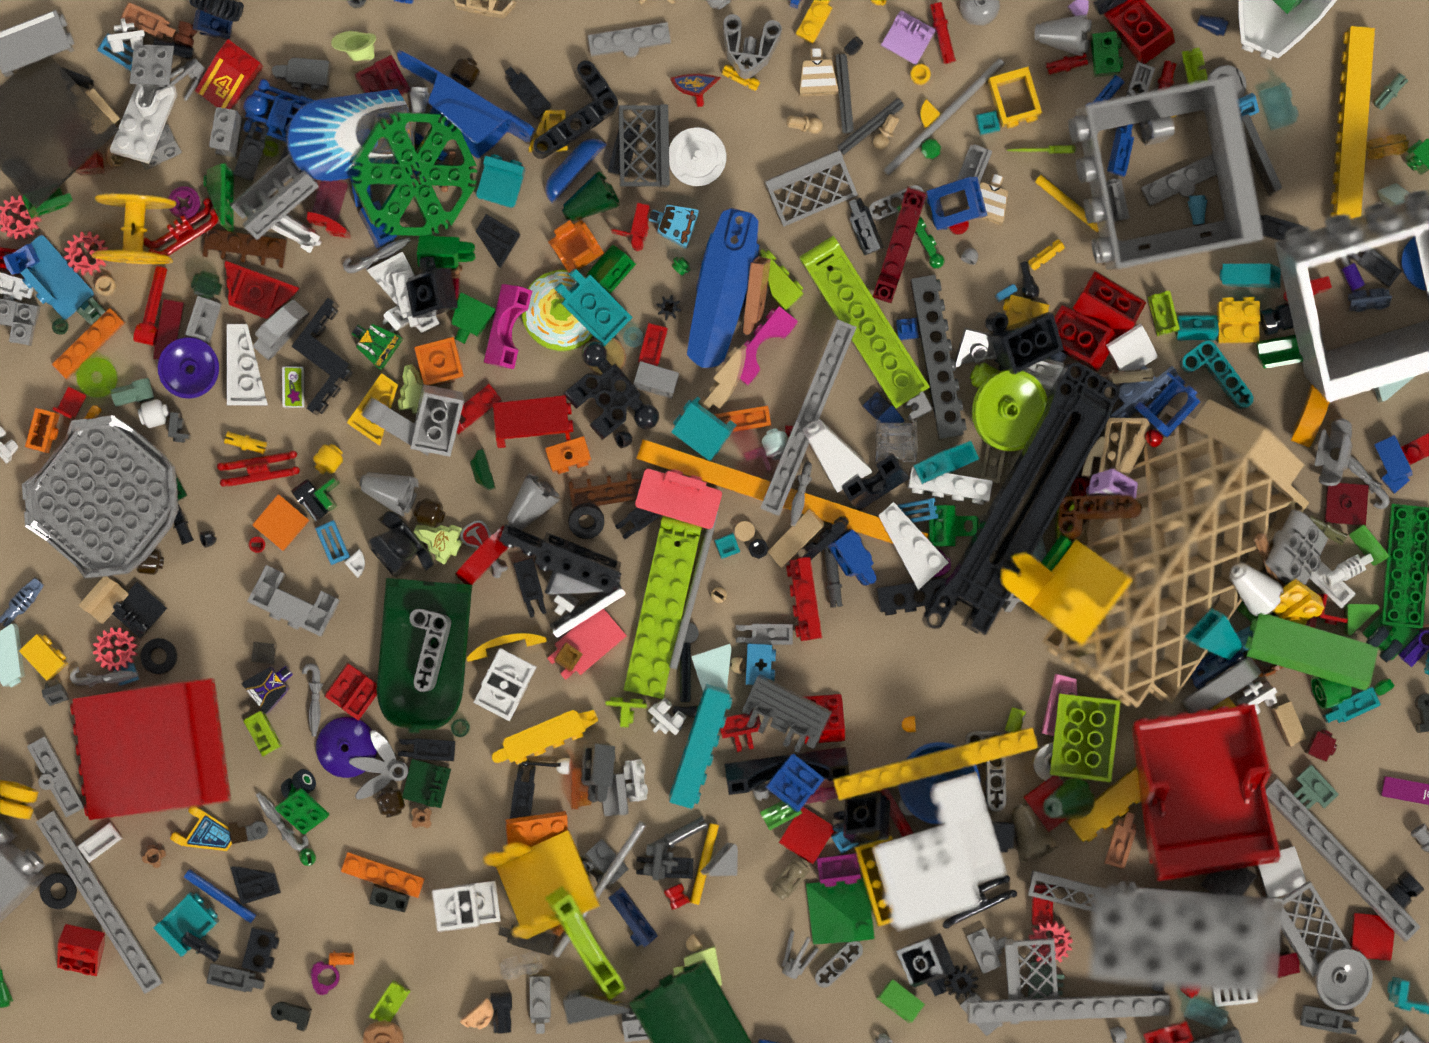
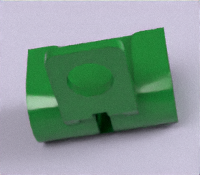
[929,505,978,547]

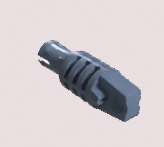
[0,577,44,627]

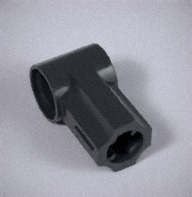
[291,479,330,521]
[490,992,512,1034]

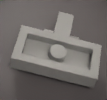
[966,928,1007,974]

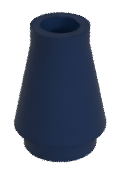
[1197,14,1229,37]

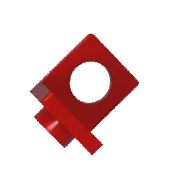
[52,387,87,420]
[1317,593,1348,625]

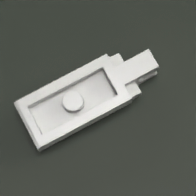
[392,269,419,327]

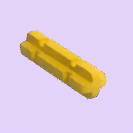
[722,64,760,91]
[1028,239,1065,270]

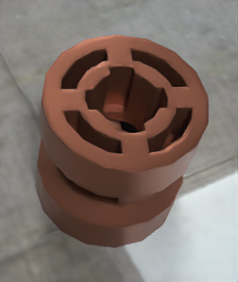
[173,21,198,47]

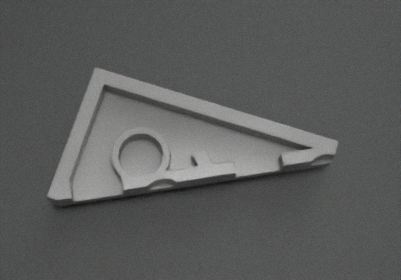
[955,328,996,367]

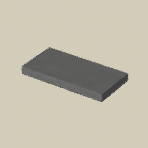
[1241,114,1282,196]

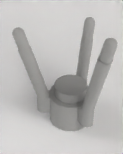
[167,58,205,101]
[781,931,819,979]

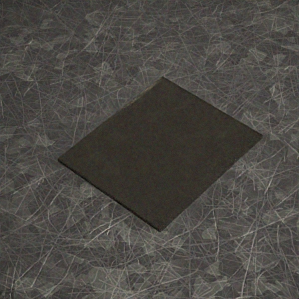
[0,56,120,208]

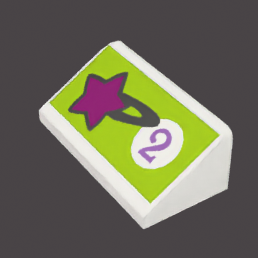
[282,367,305,408]

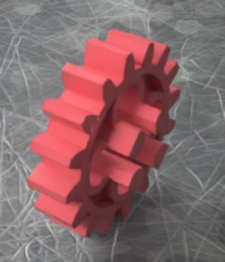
[0,195,42,240]
[64,231,109,276]
[93,627,138,672]
[1028,920,1073,965]

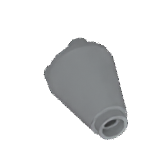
[1035,15,1092,56]

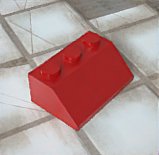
[1072,271,1146,337]

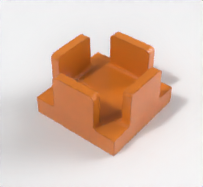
[548,219,604,273]
[414,337,464,386]

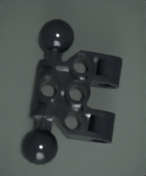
[563,341,659,440]

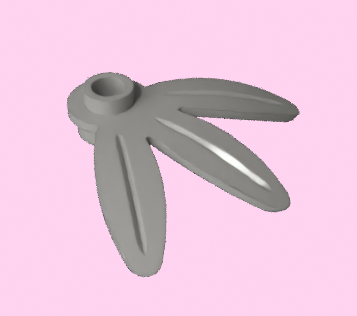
[349,730,408,800]

